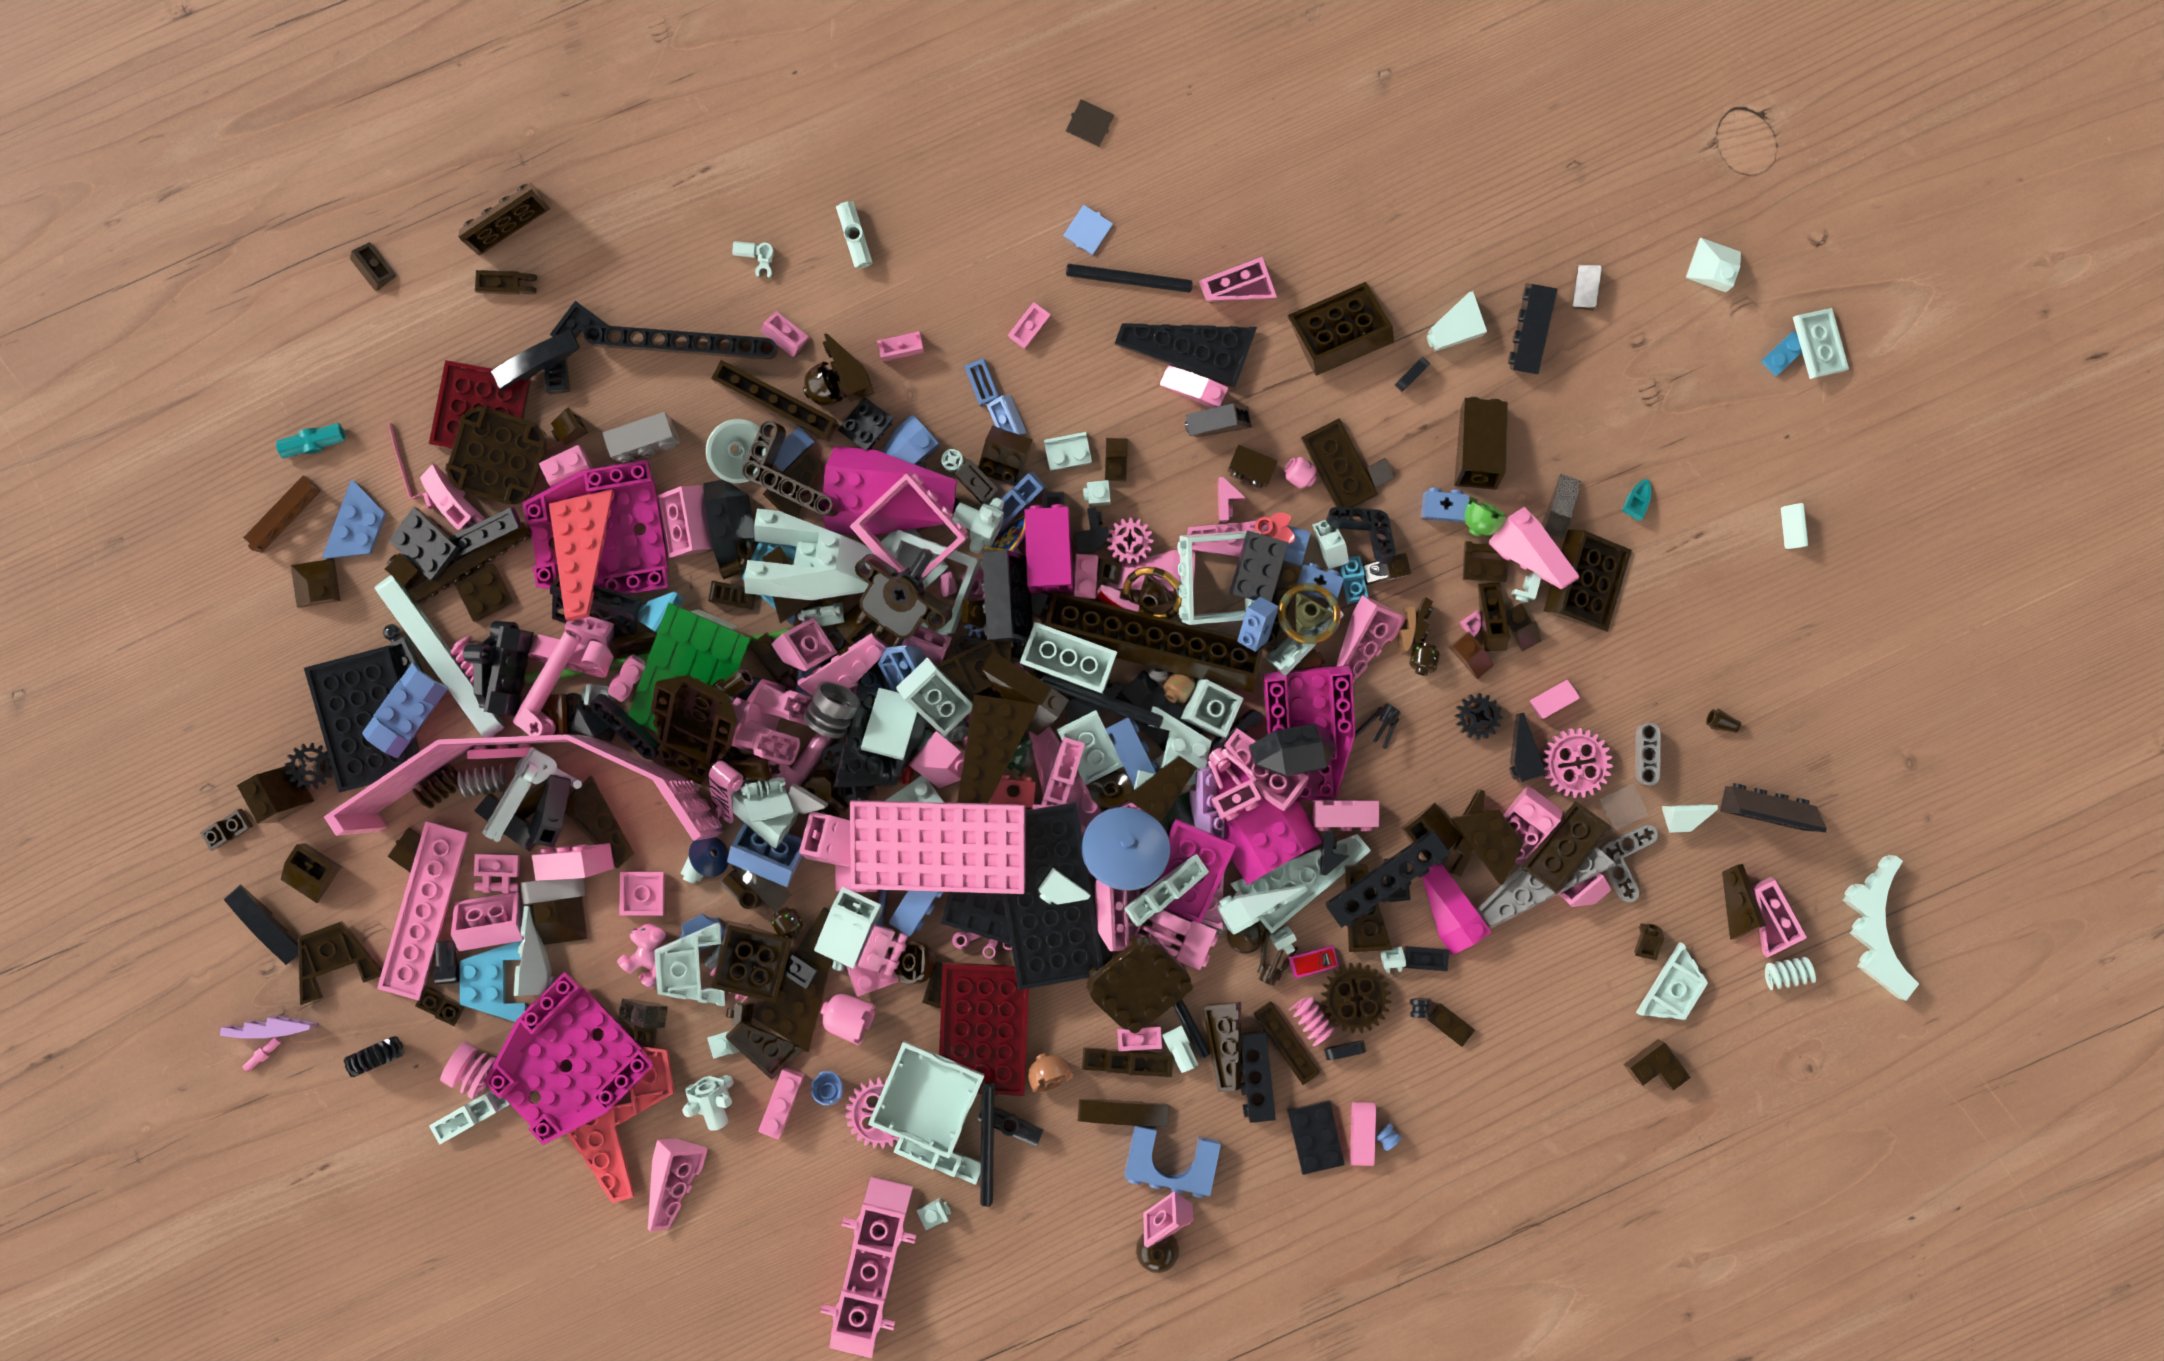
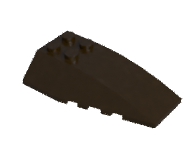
[651,675,738,784]

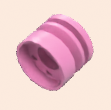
[1137,909,1192,956]
[440,1041,496,1100]

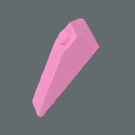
[1489,507,1579,589]
[1107,550,1195,593]
[1337,595,1406,683]
[1224,729,1309,811]
[648,1138,708,1231]

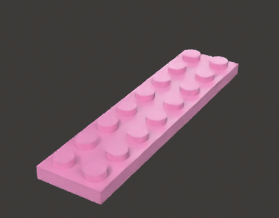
[377,821,469,1000]

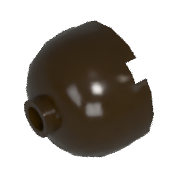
[803,361,843,406]
[894,940,936,984]
[1136,1233,1179,1273]

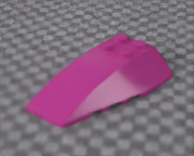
[822,446,957,535]
[1206,759,1322,885]

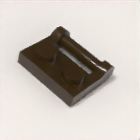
[1462,541,1508,582]

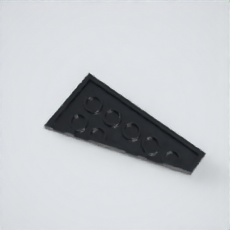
[1114,323,1257,388]

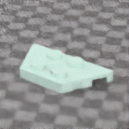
[1636,942,1708,1020]

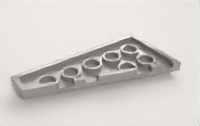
[1476,846,1616,928]

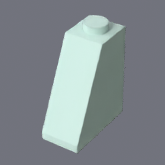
[1427,291,1487,352]

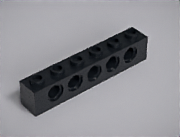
[1325,829,1450,928]

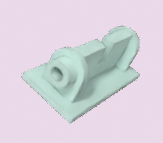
[798,602,844,627]

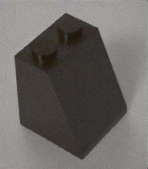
[237,766,314,824]

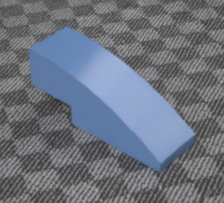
[998,472,1047,533]

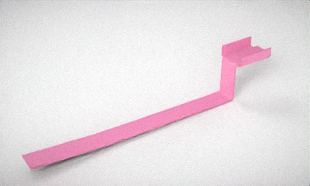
[388,423,435,510]

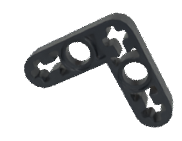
[1326,507,1396,564]

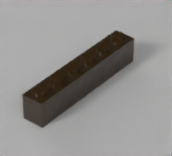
[711,360,838,442]

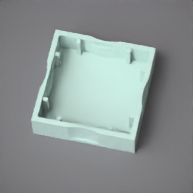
[868,1040,984,1159]

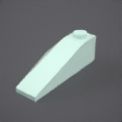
[1216,885,1308,934]

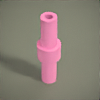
[242,1037,281,1072]

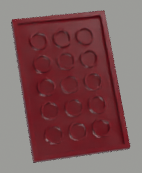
[939,962,1029,1096]

